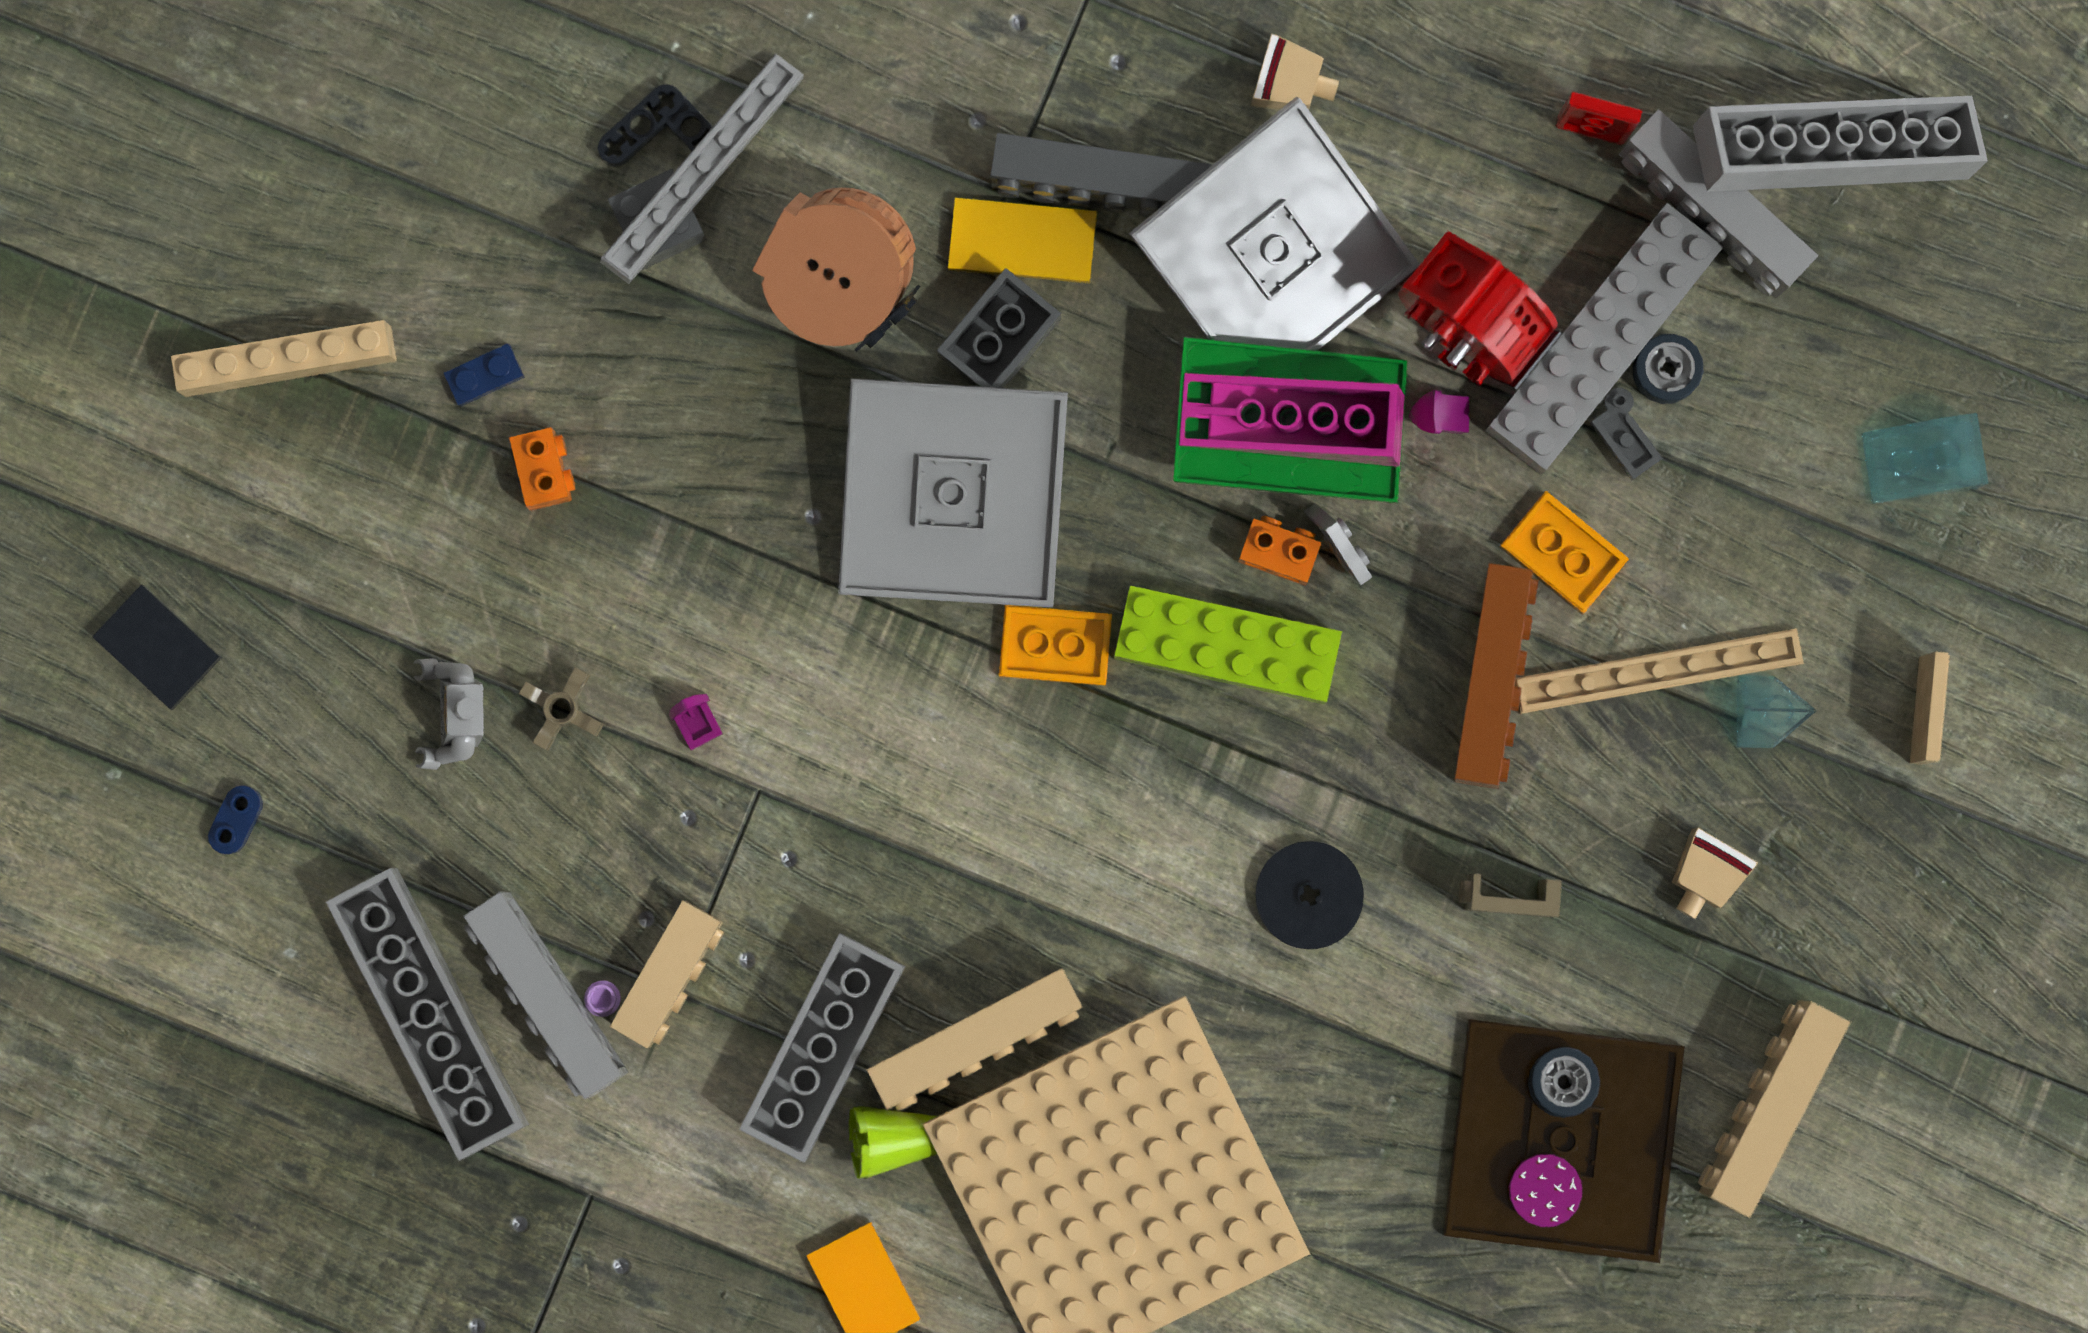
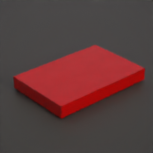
[1555,92,1643,145]

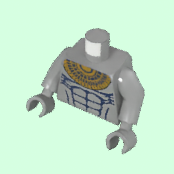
[414,658,484,770]

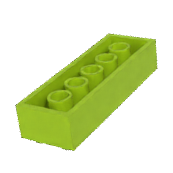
[1114,586,1342,704]

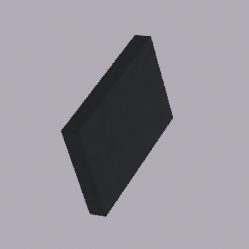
[92,584,222,710]

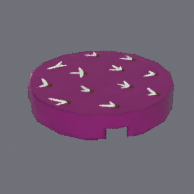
[1509,1154,1582,1227]

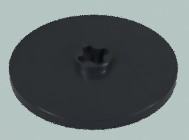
[1255,841,1364,949]

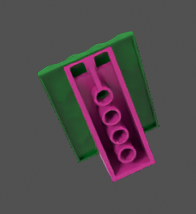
[1173,337,1408,504]

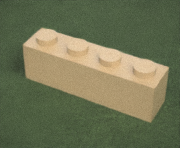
[610,901,724,1048]

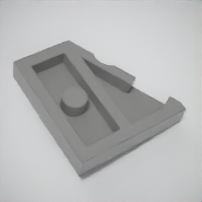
[1303,503,1372,585]

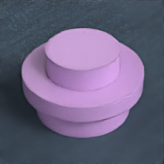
[584,981,621,1017]

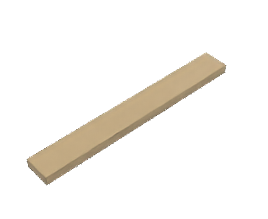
[1515,628,1804,714]

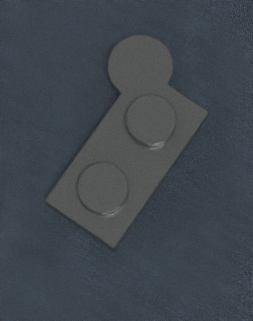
[1590,388,1663,481]

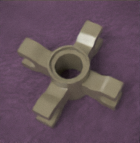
[519,667,604,751]

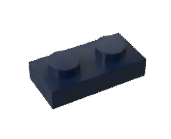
[444,343,525,407]

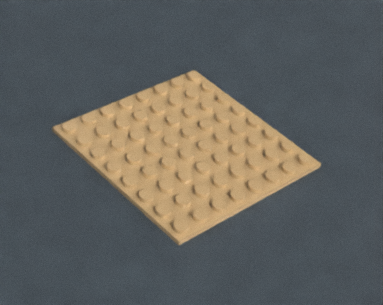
[923,996,1310,1333]

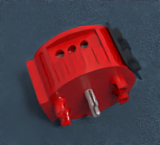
[1398,231,1561,390]

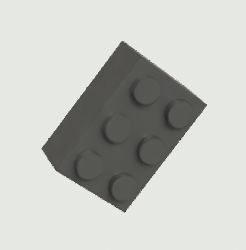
[937,268,1061,388]

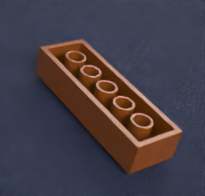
[1455,563,1538,790]

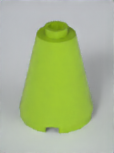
[848,1106,937,1179]

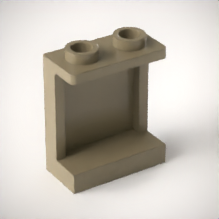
[1458,873,1562,917]

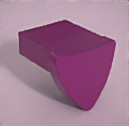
[1408,390,1469,434]
[668,694,723,751]

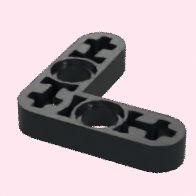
[598,84,713,167]

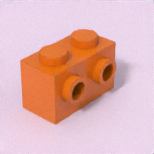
[509,427,576,511]
[1238,516,1322,586]

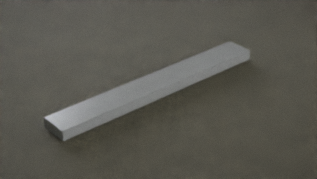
[600,53,804,284]

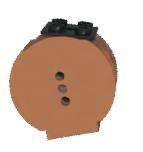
[752,187,921,352]

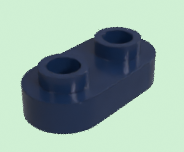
[208,786,263,855]

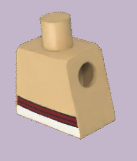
[1251,34,1339,110]
[1672,828,1758,919]

